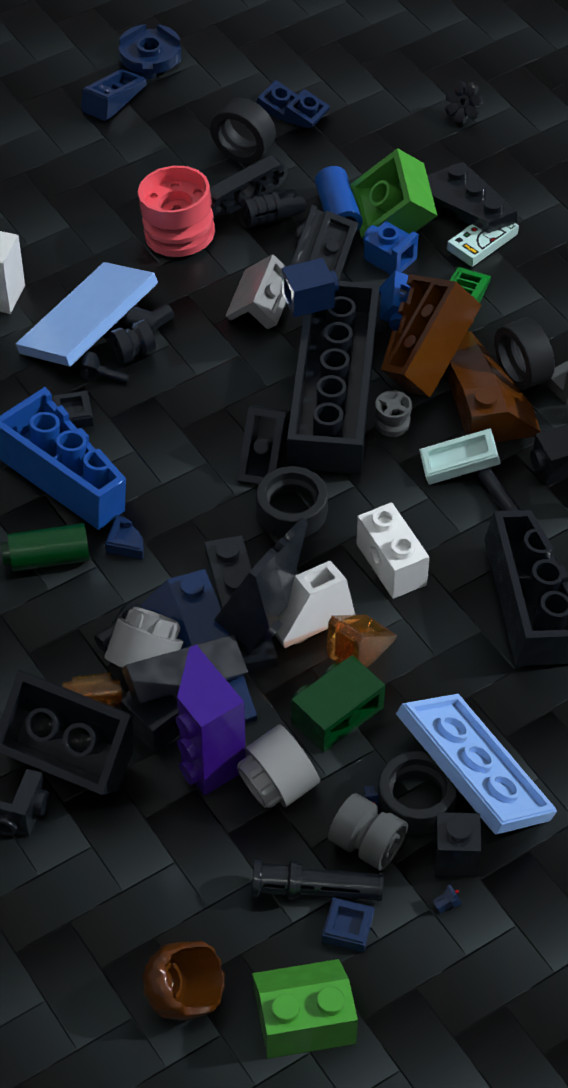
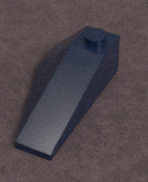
[141,569,257,723]

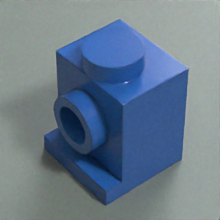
[363,221,419,275]
[379,270,411,331]

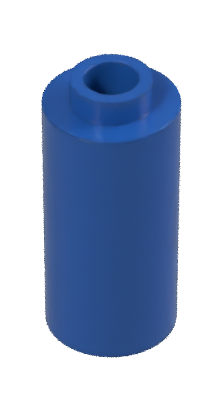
[314,166,363,233]

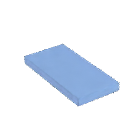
[15,262,158,366]
[396,694,557,835]

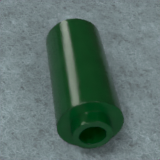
[1,523,90,572]

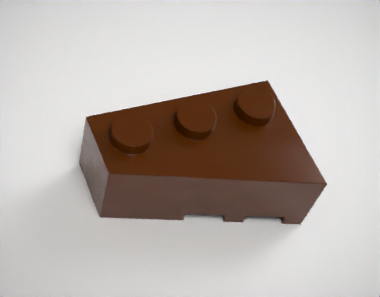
[381,274,482,397]

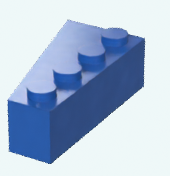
[0,387,126,530]

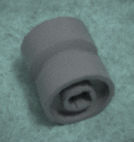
[328,793,408,871]

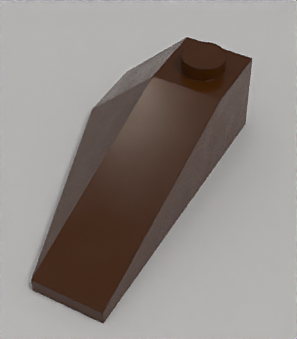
[445,331,541,442]

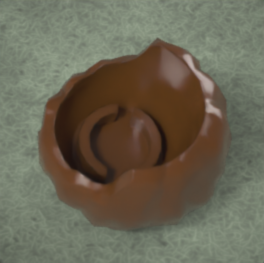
[142,941,225,1021]

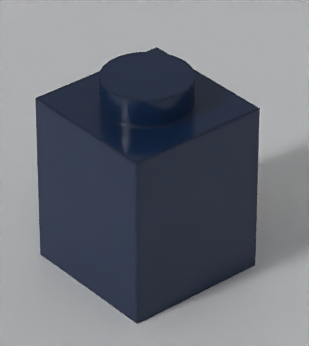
[282,258,339,317]

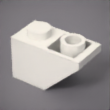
[275,561,356,648]

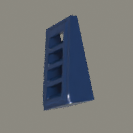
[81,69,147,121]

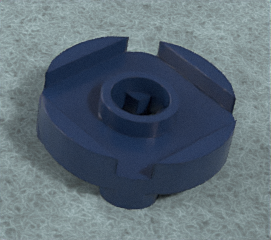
[118,24,182,79]

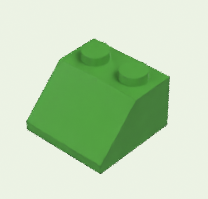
[350,148,438,238]
[252,959,358,1059]

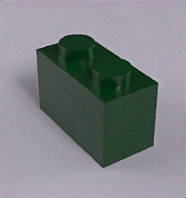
[291,655,385,753]

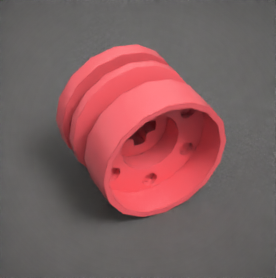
[138,165,215,257]

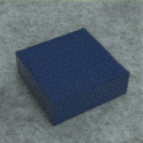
[322,898,375,953]

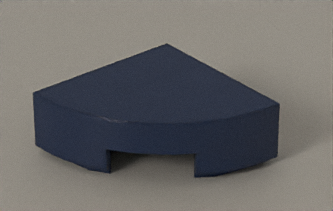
[105,515,144,559]

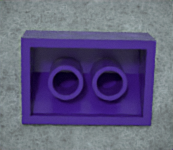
[176,644,246,795]

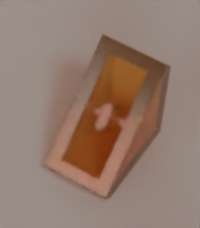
[327,614,397,668]

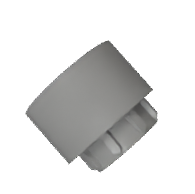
[104,607,183,668]
[237,724,320,808]

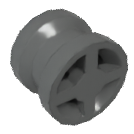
[374,391,412,437]

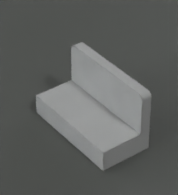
[226,254,286,330]

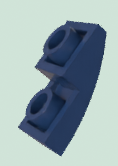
[256,80,330,128]

